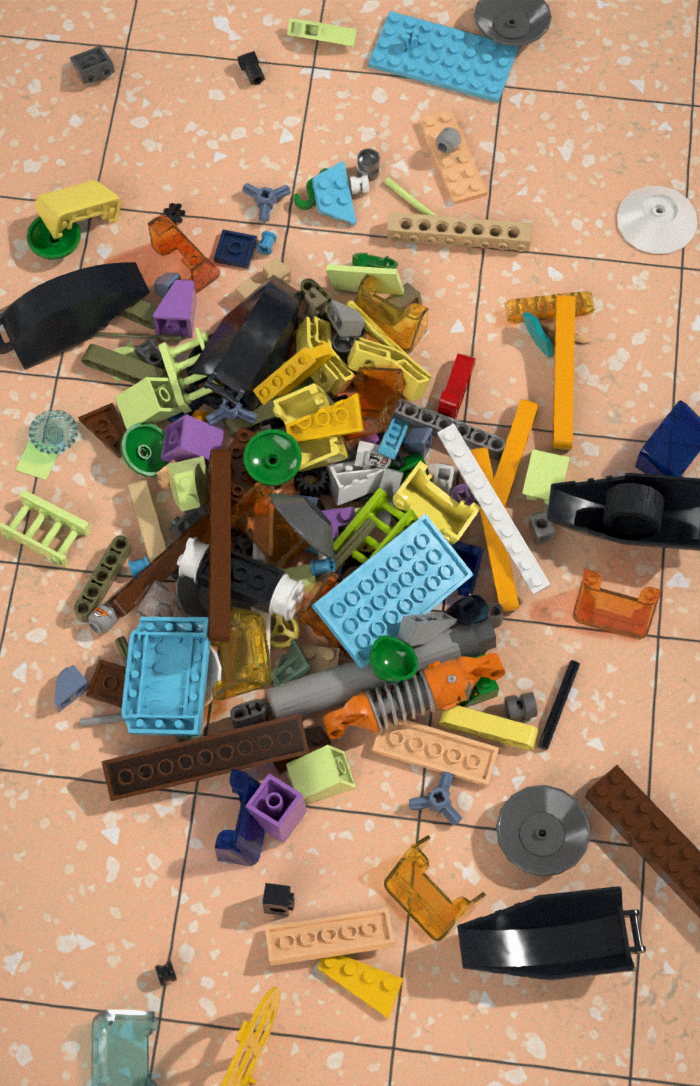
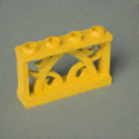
[253,340,336,405]

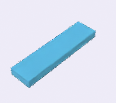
[377,416,409,459]

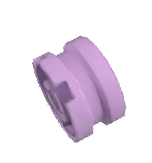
[451,484,476,506]

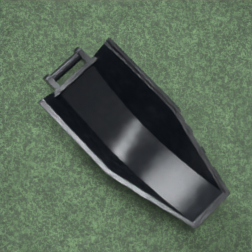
[0,262,150,370]
[189,275,303,412]
[547,473,700,551]
[457,886,646,981]

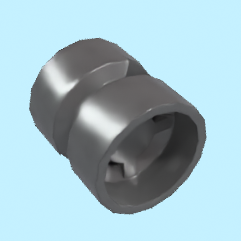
[357,148,380,181]
[332,333,355,364]
[504,692,538,721]

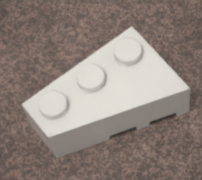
[327,461,385,506]

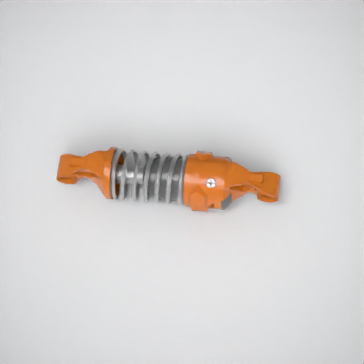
[322,653,506,739]

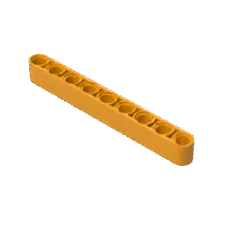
[552,295,575,450]
[470,447,519,612]

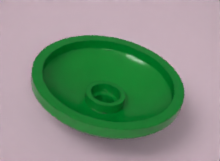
[27,216,81,260]
[120,423,170,477]
[244,429,302,486]

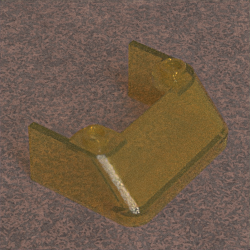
[384,835,486,941]

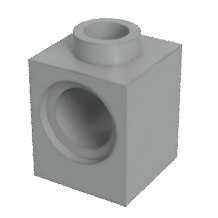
[528,512,556,545]

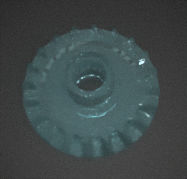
[29,410,78,455]

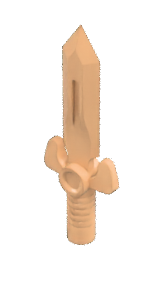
[539,319,592,343]

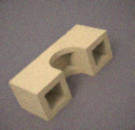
[235,257,291,302]

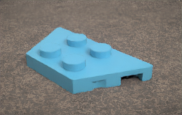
[312,161,356,226]

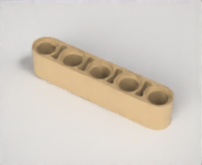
[128,479,166,563]

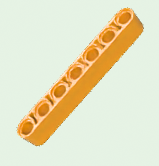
[494,399,539,508]

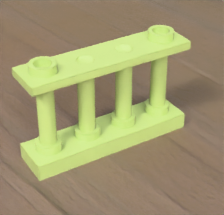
[158,327,224,414]
[0,490,91,567]

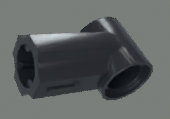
[237,51,265,86]

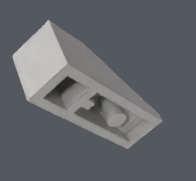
[397,612,457,647]

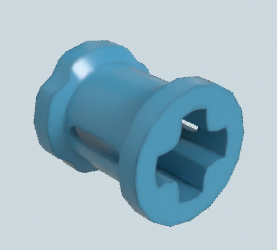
[257,231,277,255]
[128,556,149,578]
[310,557,335,576]

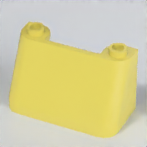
[35,180,121,239]
[273,383,348,472]
[393,461,481,545]

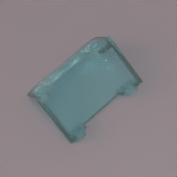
[91,1010,158,1086]

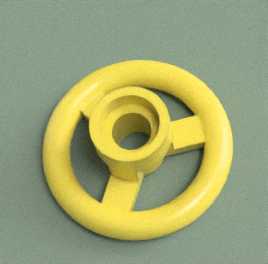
[270,613,299,648]

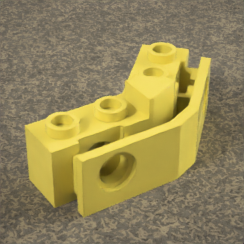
[296,316,356,395]
[347,337,432,401]

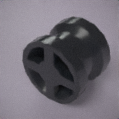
[155,960,177,986]

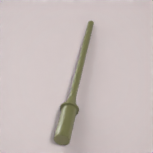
[94,332,181,342]

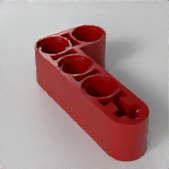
[438,353,476,420]

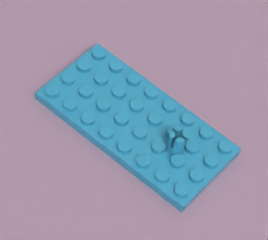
[368,11,519,103]
[312,513,474,669]

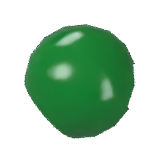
[352,252,399,269]
[369,635,418,683]

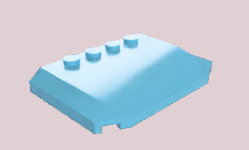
[121,617,210,736]

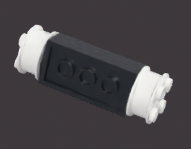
[177,537,306,621]

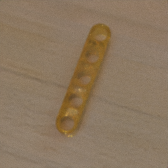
[504,291,595,323]

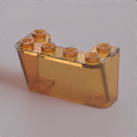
[148,216,220,294]
[342,367,405,442]

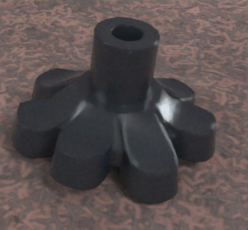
[163,203,186,226]

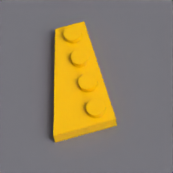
[286,393,364,443]
[317,955,403,1019]

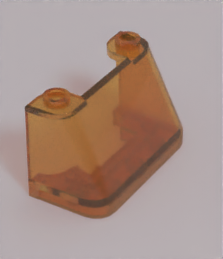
[231,481,311,569]
[572,569,661,640]

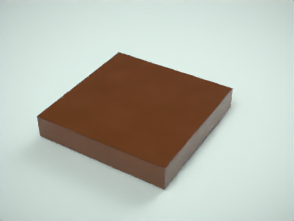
[85,659,126,708]

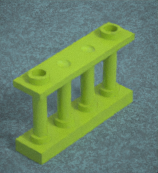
[333,488,418,564]

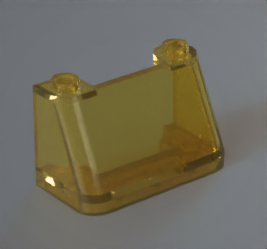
[354,274,429,354]
[210,607,273,700]

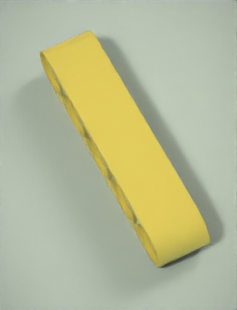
[439,705,538,750]

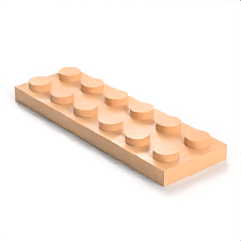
[419,109,487,205]
[372,714,499,787]
[265,908,395,966]

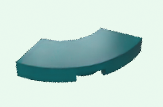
[522,312,554,358]

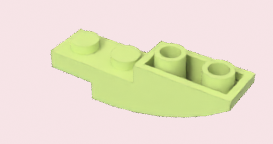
[287,18,357,47]

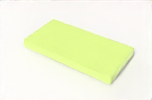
[326,264,404,295]

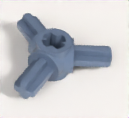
[242,183,291,223]
[206,388,258,425]
[409,772,462,826]

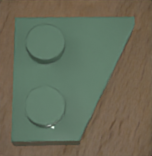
[270,639,312,686]

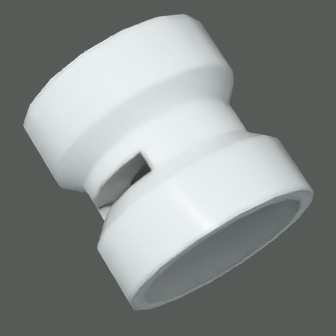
[349,175,369,194]

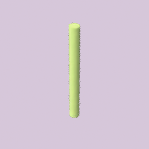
[384,177,437,216]

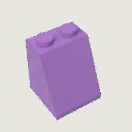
[153,279,197,337]
[161,414,224,469]
[245,774,307,844]

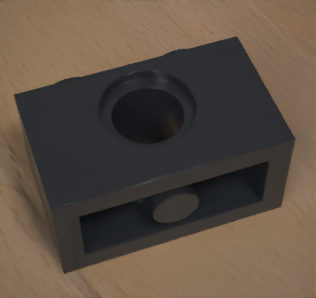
[262,883,295,916]

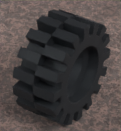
[294,466,329,497]

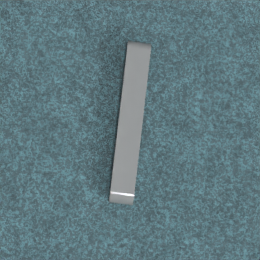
[384,396,505,460]

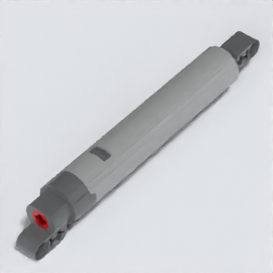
[230,602,503,728]

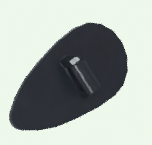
[447,595,490,624]

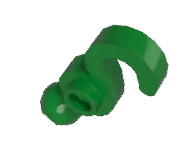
[294,168,327,210]

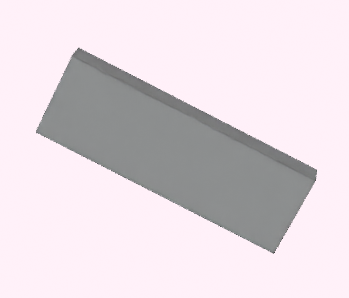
[377,468,404,526]

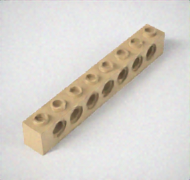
[387,212,532,252]

